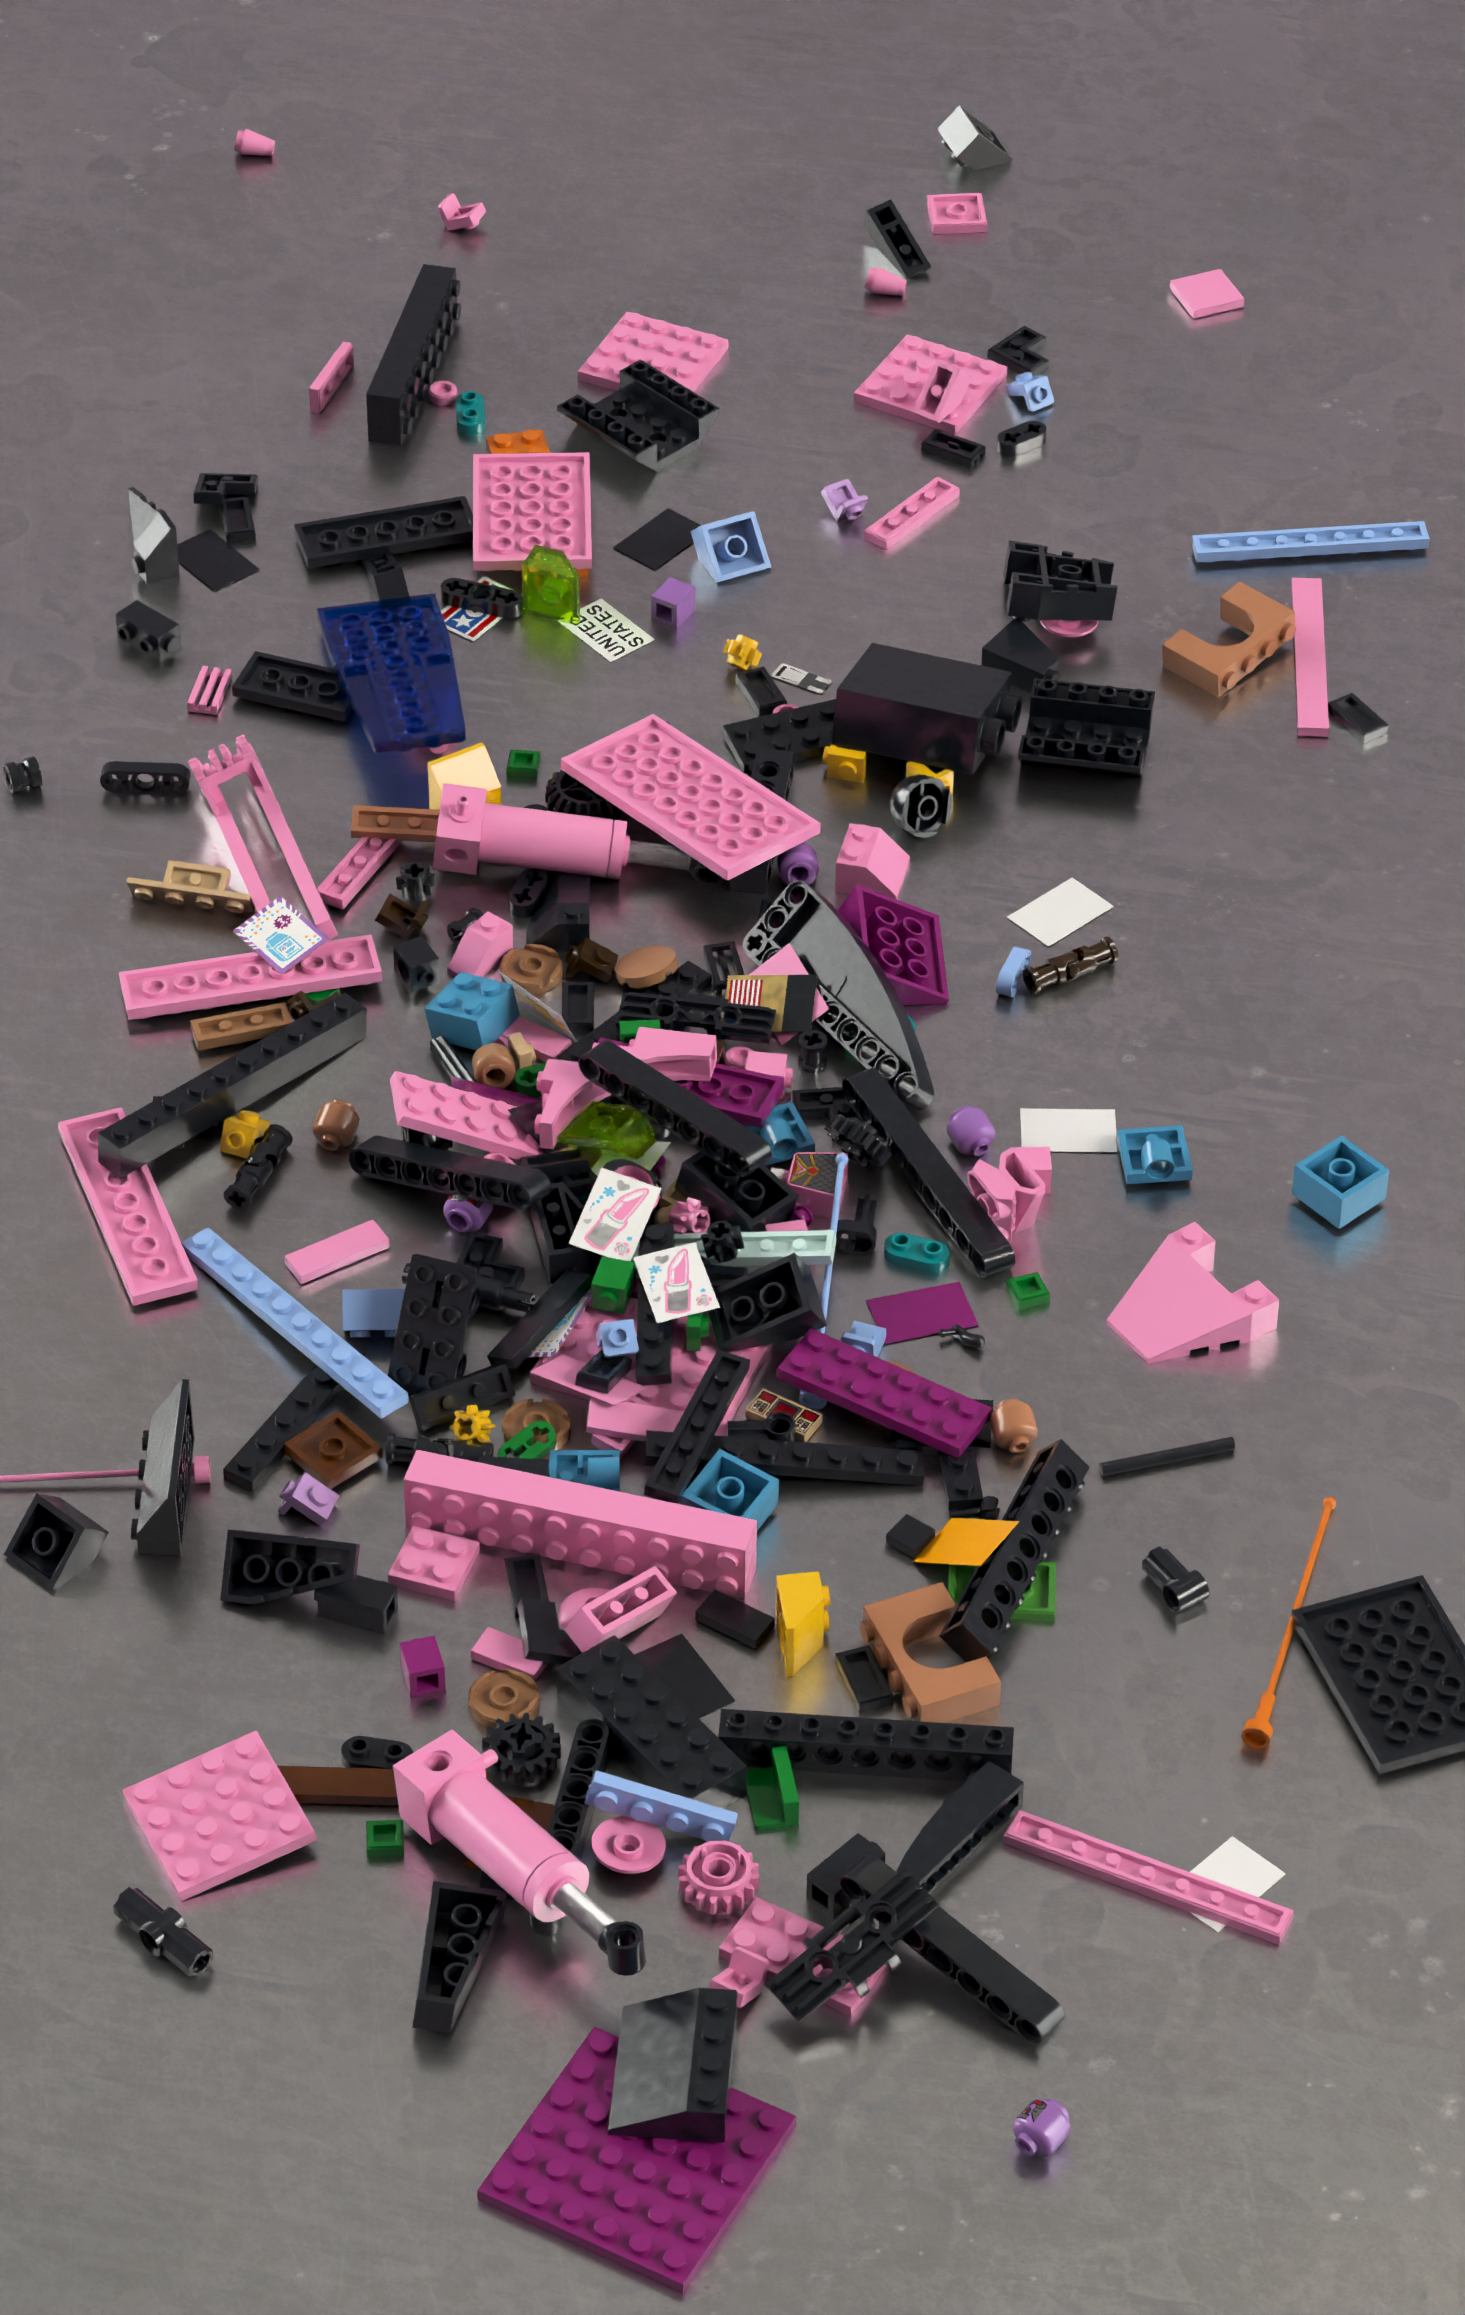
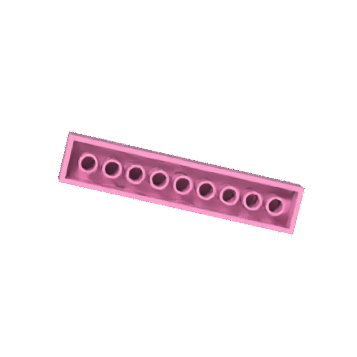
[404,1450,757,1599]

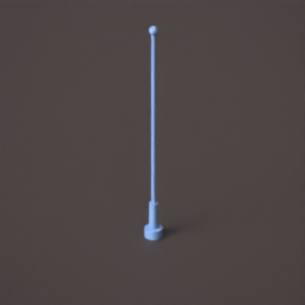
[799,1153,848,1410]

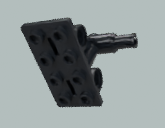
[387,1254,536,1394]

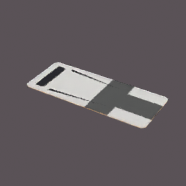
[771,663,832,694]

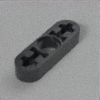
[441,578,523,618]
[100,761,191,795]

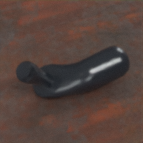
[938,1324,985,1348]

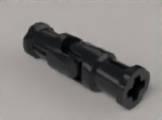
[223,1124,293,1210]
[386,1433,494,1464]

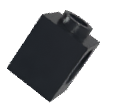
[393,936,440,992]

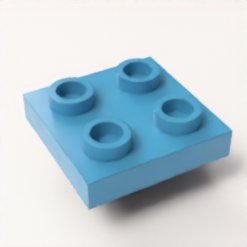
[740,1102,815,1166]
[1117,1125,1193,1184]
[549,1450,620,1492]

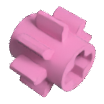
[669,1197,710,1234]

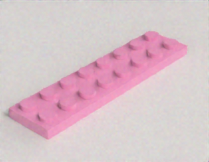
[119,934,383,1020]
[58,1107,198,1306]

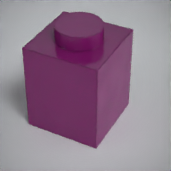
[399,1636,446,1698]

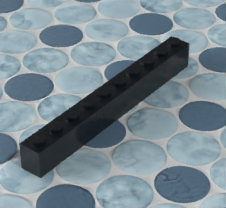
[98,993,367,1179]

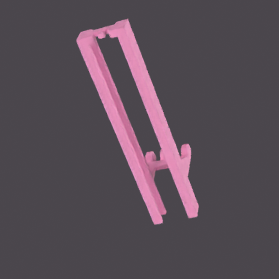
[188,734,339,939]

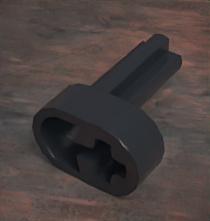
[835,1194,877,1255]

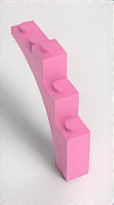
[534,1027,717,1149]

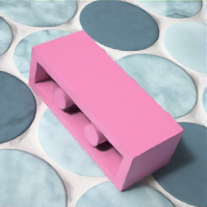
[565,1566,677,1653]

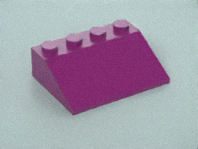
[838,884,949,1005]

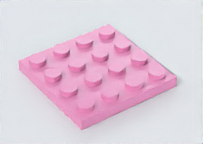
[578,312,728,392]
[854,334,1008,435]
[122,1730,317,1902]

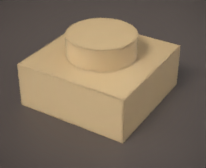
[508,1032,536,1072]

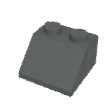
[938,105,1013,170]

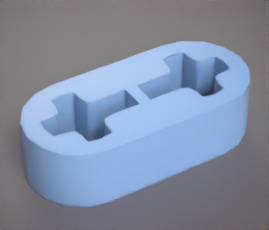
[996,946,1032,997]

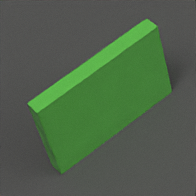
[948,1562,1056,1621]

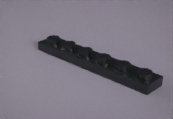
[557,961,712,1062]
[636,1223,675,1386]
[223,1347,366,1491]
[644,1350,750,1504]

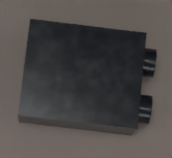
[831,643,1022,775]

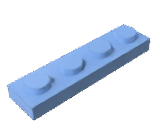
[585,1770,738,1842]

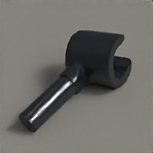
[949,1496,1000,1520]

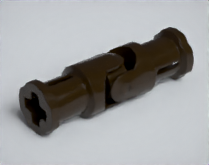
[1022,936,1119,995]

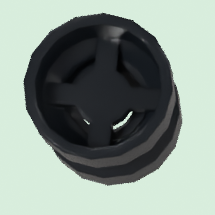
[3,756,42,794]

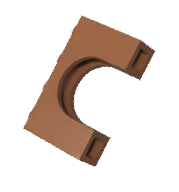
[1162,581,1296,698]
[859,1582,1001,1723]

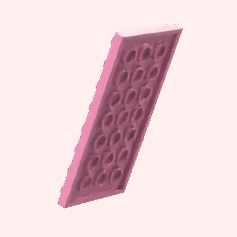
[560,714,821,881]

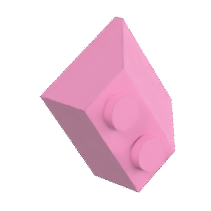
[835,823,910,899]

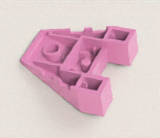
[1107,1222,1279,1364]

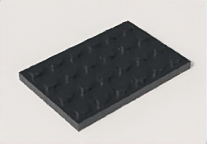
[1291,1575,1465,1774]

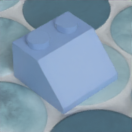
[691,511,771,583]
[342,1289,405,1337]

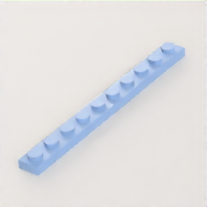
[181,1227,409,1419]

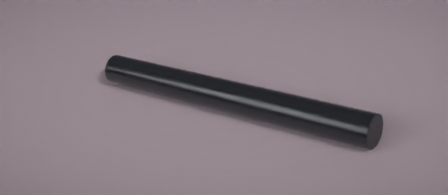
[1099,1437,1235,1477]

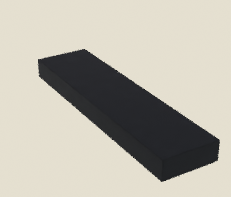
[487,1270,593,1369]

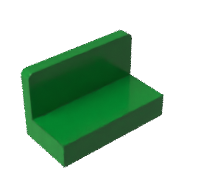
[747,1746,799,1831]

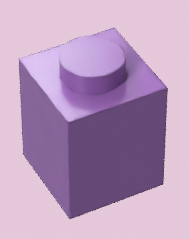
[651,577,695,629]

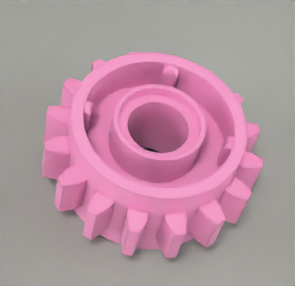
[678,1840,759,1915]

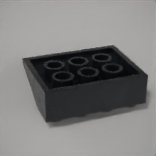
[131,1379,195,1556]
[608,1988,738,2143]

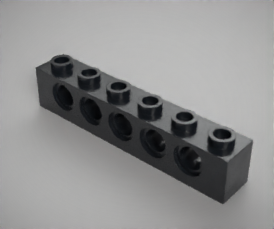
[730,748,794,894]

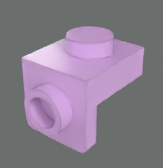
[821,479,868,522]
[278,1472,340,1526]

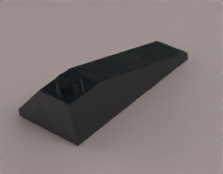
[526,872,590,952]
[220,1530,360,1604]

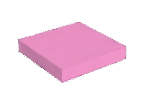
[927,193,988,235]
[1170,269,1244,319]

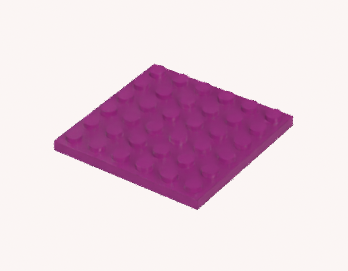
[477,2026,796,2294]

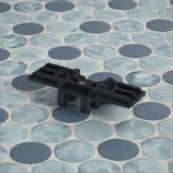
[616,992,776,1044]
[765,1868,939,2024]

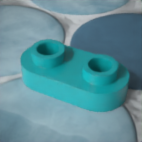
[456,391,486,435]
[884,1232,950,1274]

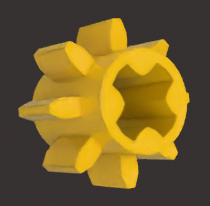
[723,634,762,671]
[449,1405,496,1445]

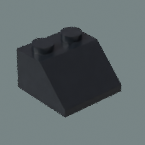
[3,1493,109,1590]

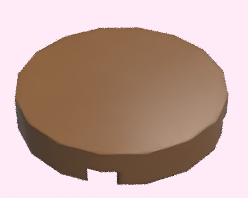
[500,944,564,995]
[614,945,679,988]
[502,1399,571,1453]
[468,1669,540,1728]

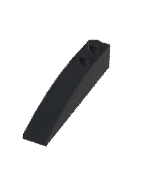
[879,1761,1024,1929]

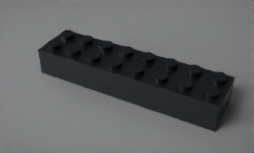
[366,264,461,445]

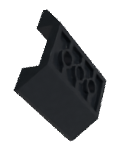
[557,359,720,472]
[1018,678,1155,777]

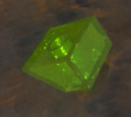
[522,545,580,625]
[557,1101,656,1160]

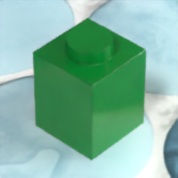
[591,1256,635,1314]

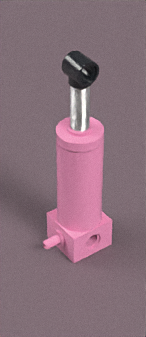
[433,783,722,883]
[393,1729,646,1976]

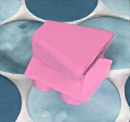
[967,1148,1045,1245]

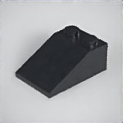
[709,1253,827,1352]

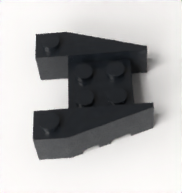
[1003,541,1118,622]

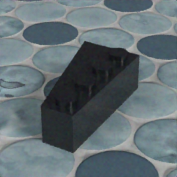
[412,1881,508,2033]

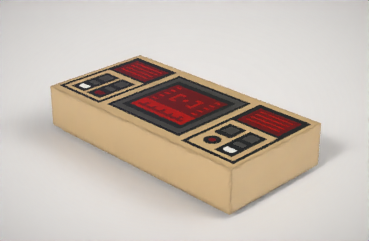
[745,1388,823,1442]

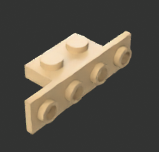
[126,860,255,914]

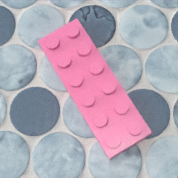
[390,1071,576,1161]

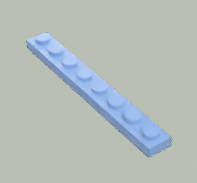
[1192,521,1429,563]

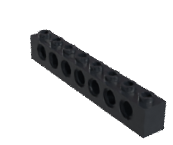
[939,1439,1090,1662]
[718,1709,1014,1781]

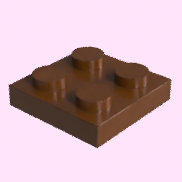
[284,1410,383,1489]

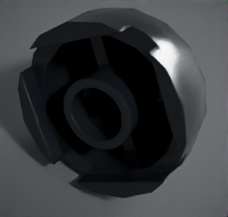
[889,774,952,838]

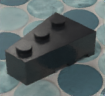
[531,1182,605,1284]

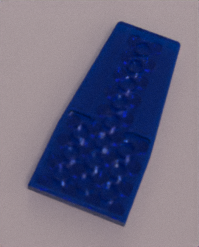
[317,593,466,753]

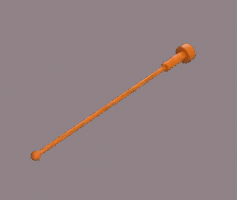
[1241,1497,1336,1749]

